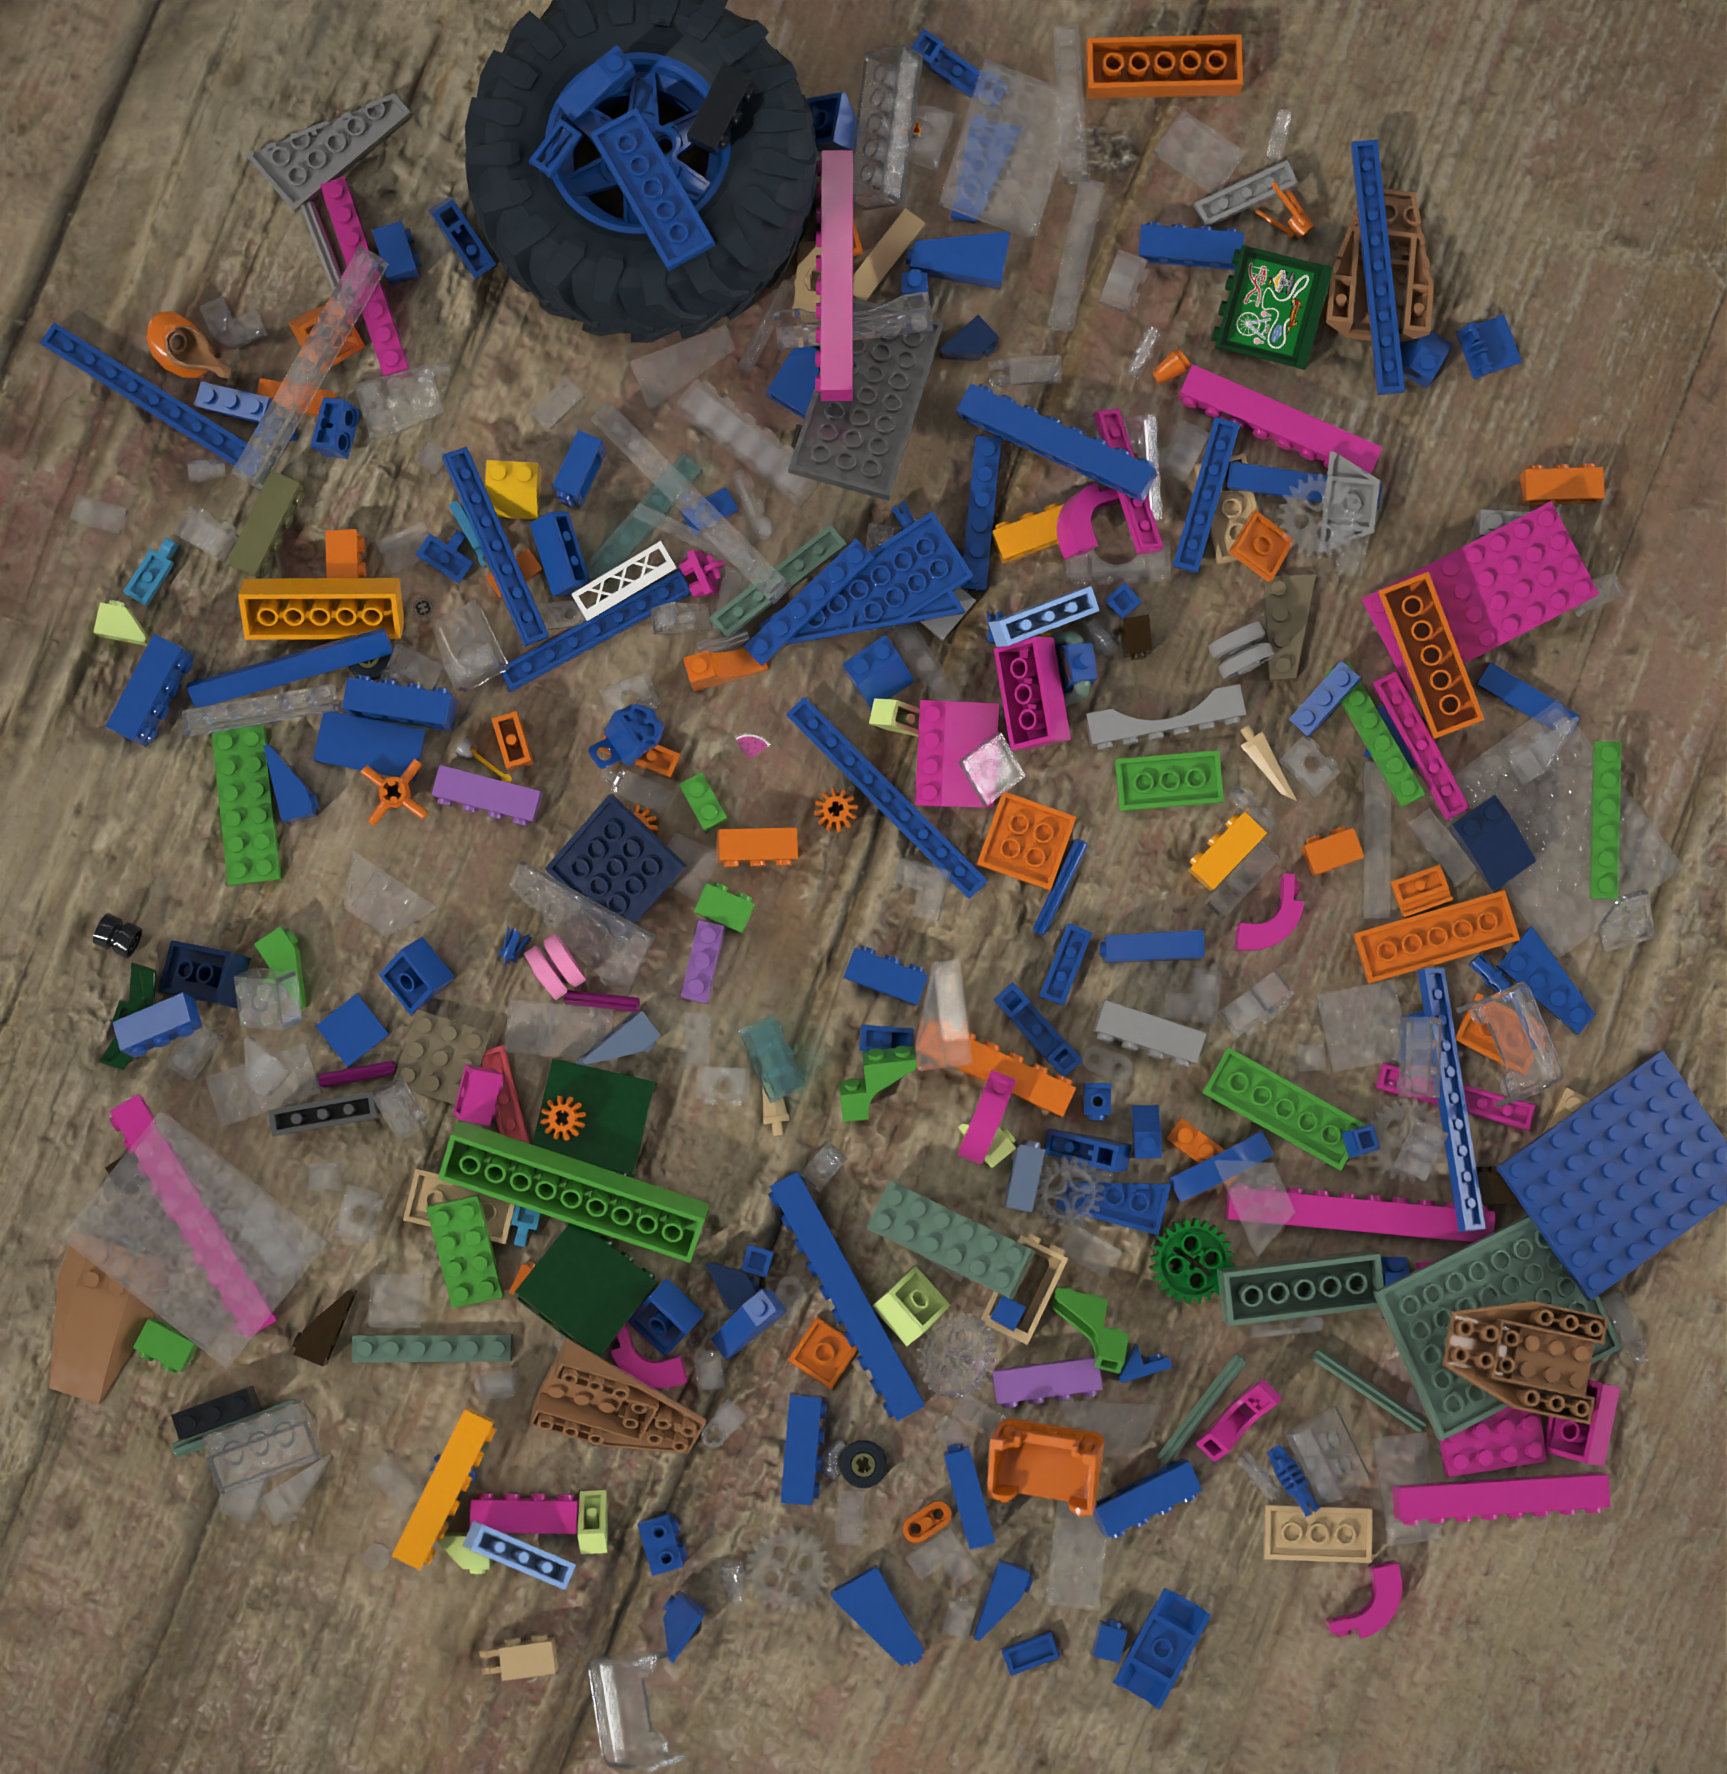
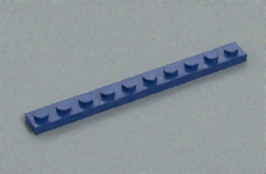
[1350,139,1405,395]
[40,322,270,480]
[786,697,988,899]
[1418,968,1486,1232]

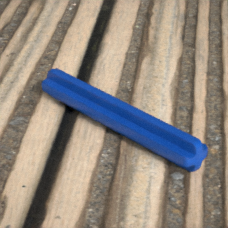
[1033,839,1088,936]

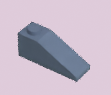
[575,1011,661,1065]

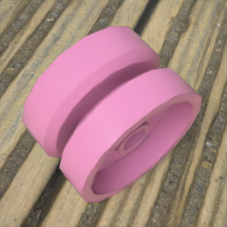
[524,933,587,1000]

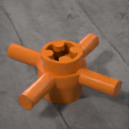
[361,758,429,827]

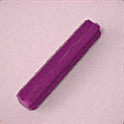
[563,990,640,1011]
[319,1061,397,1087]

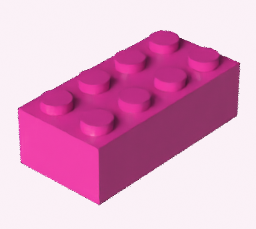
[994,637,1071,751]

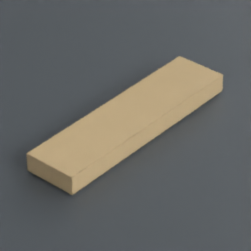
[853,208,926,301]

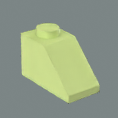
[93,600,150,646]
[869,698,920,737]
[958,1124,1016,1168]
[577,1490,608,1554]
[437,1532,493,1574]

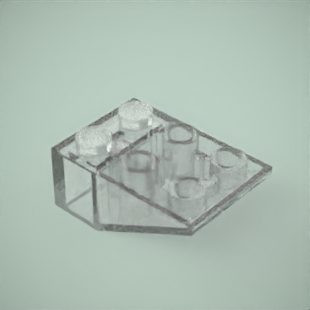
[354,364,444,441]

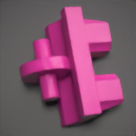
[679,549,725,598]

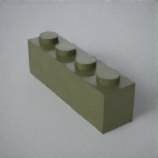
[227,470,305,579]

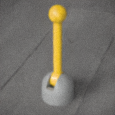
[455,736,512,783]

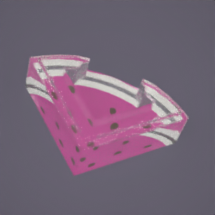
[735,733,771,760]

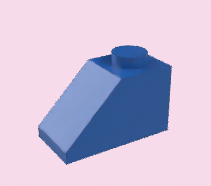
[1131,1105,1162,1158]

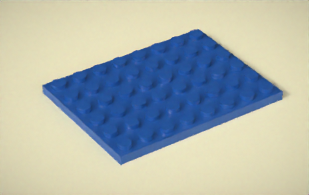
[1496,1050,1727,1301]

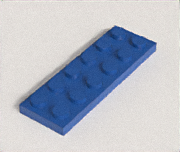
[590,108,715,271]

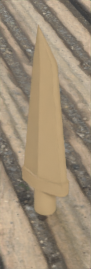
[1240,725,1298,802]
[762,1045,790,1136]

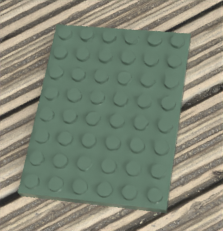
[1373,1215,1622,1440]

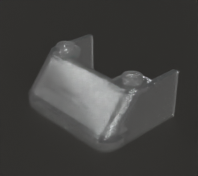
[1456,982,1564,1108]
[589,1650,685,1771]

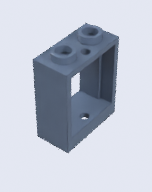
[1004,1140,1045,1212]

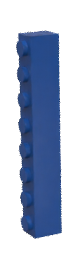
[956,384,1157,503]

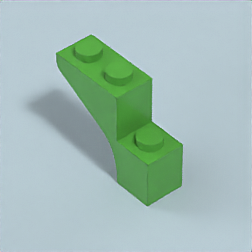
[839,1045,917,1122]
[1051,1287,1129,1374]

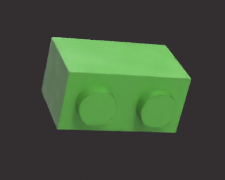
[679,772,728,833]
[694,881,755,934]
[133,1318,201,1373]

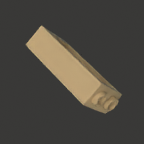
[979,1232,1069,1345]

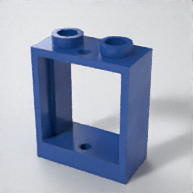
[552,430,607,508]

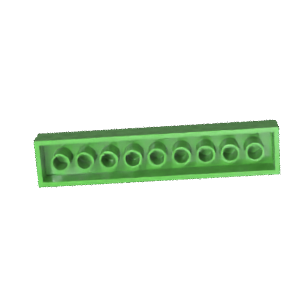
[438,1120,710,1263]

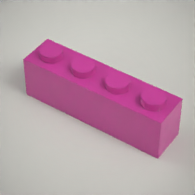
[470,1492,579,1534]

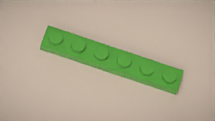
[1325,661,1425,808]
[1589,741,1622,900]

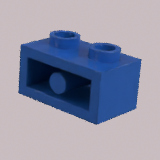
[372,221,422,285]
[637,1512,688,1576]

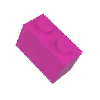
[453,1064,504,1126]

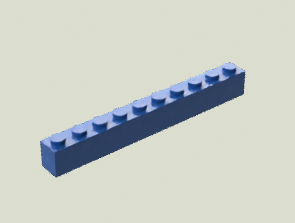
[768,1171,925,1421]

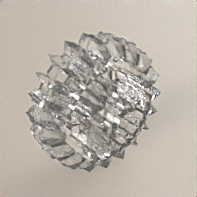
[1034,1156,1104,1228]

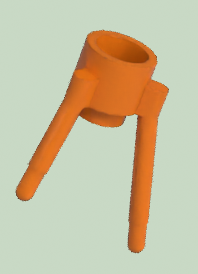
[1255,182,1314,239]

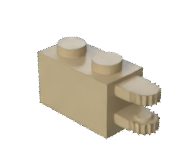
[479,1634,558,1681]

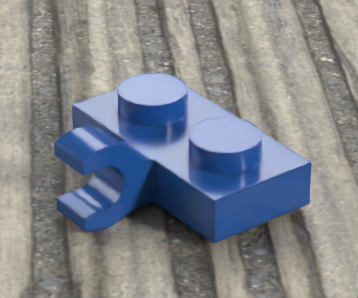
[415,530,473,584]

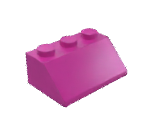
[1544,1380,1620,1466]

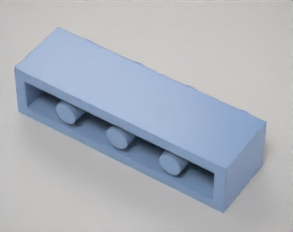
[988,586,1100,647]
[462,1520,576,1590]

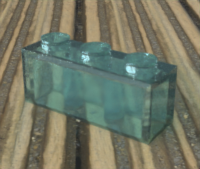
[738,1015,805,1103]

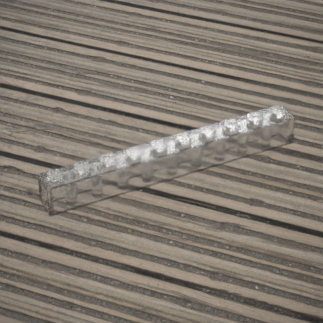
[231,245,388,489]
[590,400,792,604]

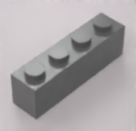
[268,1092,382,1136]

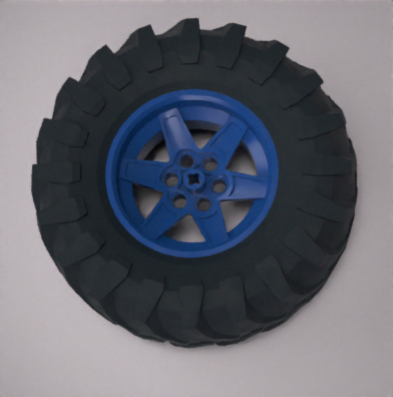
[465,0,817,343]

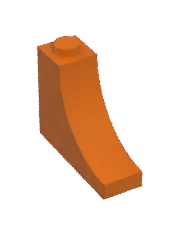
[683,648,768,692]

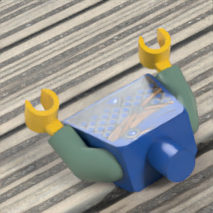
[1034,631,1097,706]

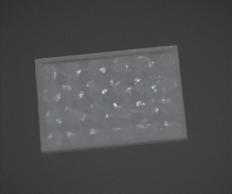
[938,59,1080,240]

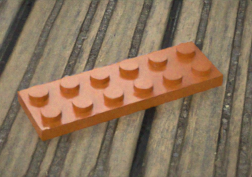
[1353,890,1520,984]

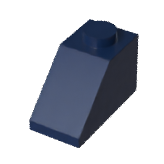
[940,315,999,361]
[706,1261,761,1312]

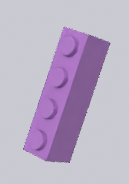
[431,765,543,827]
[992,1356,1103,1408]

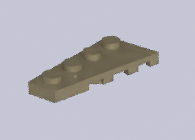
[1263,574,1316,681]

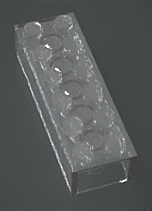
[852,44,924,211]
[677,378,820,508]

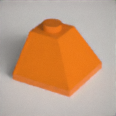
[289,301,365,372]

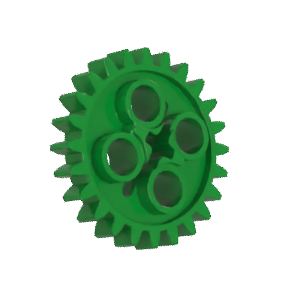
[1149,1217,1235,1304]

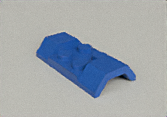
[1113,1587,1211,1710]

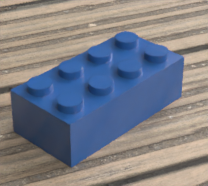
[105,634,194,747]
[342,675,459,732]

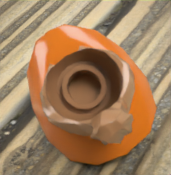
[146,311,231,379]

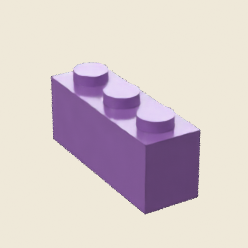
[681,920,726,1004]

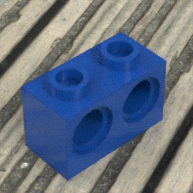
[310,397,361,459]

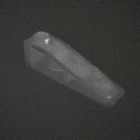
[915,959,972,1071]

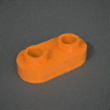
[903,1500,952,1543]

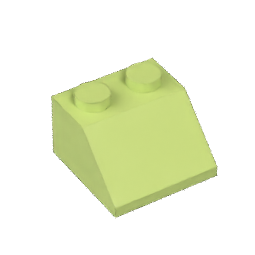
[871,1266,951,1346]

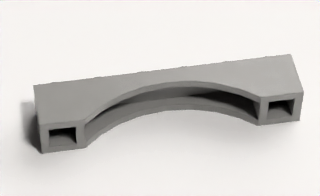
[1085,684,1246,750]

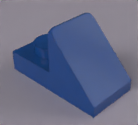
[859,1025,914,1052]
[1118,1343,1172,1383]

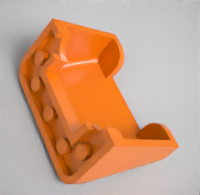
[987,1419,1104,1516]

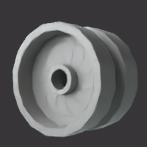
[1208,622,1275,680]

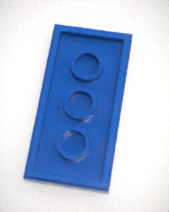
[313,710,427,781]

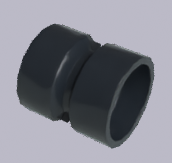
[93,913,143,959]

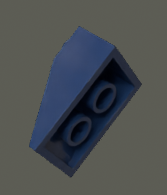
[1447,795,1537,892]
[158,940,251,1009]

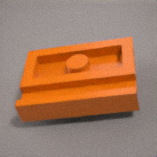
[1389,864,1453,918]

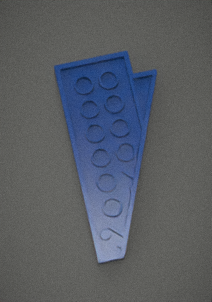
[758,511,975,646]

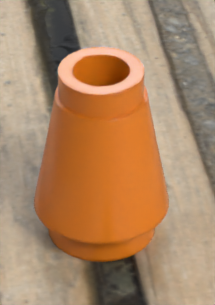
[1151,349,1191,385]

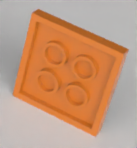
[977,791,1077,891]

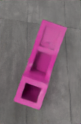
[1057,483,1120,560]
[1235,873,1304,951]
[957,1070,1016,1165]
[611,1323,689,1388]
[1196,1379,1282,1462]
[1326,1560,1402,1639]

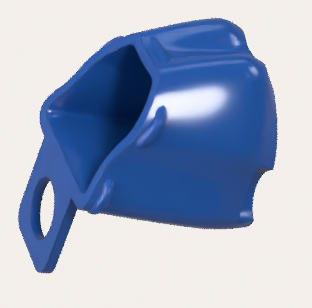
[588,704,664,769]

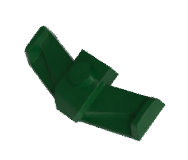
[99,962,157,1070]

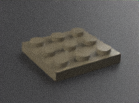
[392,1009,492,1105]

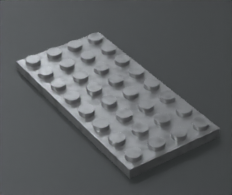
[788,298,944,501]

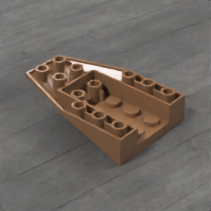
[1442,1301,1608,1424]
[529,1338,706,1454]

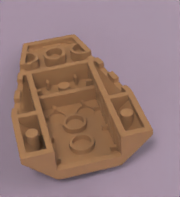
[1326,189,1434,343]
[49,1228,175,1404]

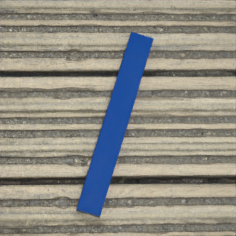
[442,447,549,647]
[498,570,691,692]
[186,627,393,709]

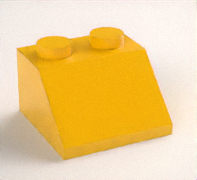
[485,460,542,520]

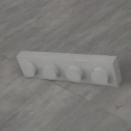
[1194,160,1298,227]

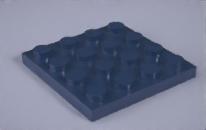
[545,793,687,941]

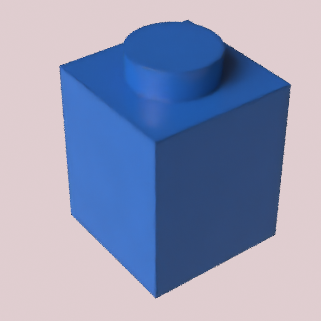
[1092,1618,1127,1663]

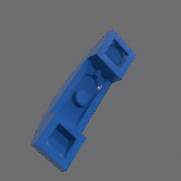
[909,28,1008,109]
[993,982,1083,1077]
[1168,1131,1274,1202]

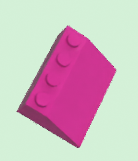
[915,699,999,807]

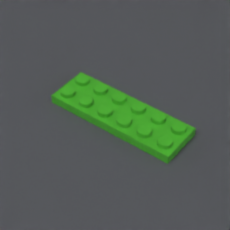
[212,725,281,886]
[1201,1047,1366,1171]

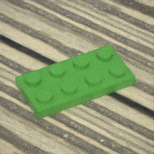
[1114,750,1224,812]
[426,1194,505,1308]

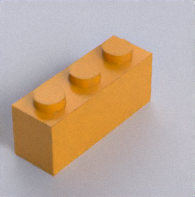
[992,503,1064,564]
[1188,811,1267,892]

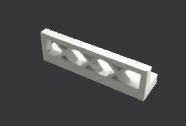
[571,541,676,621]

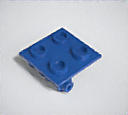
[1456,315,1522,379]

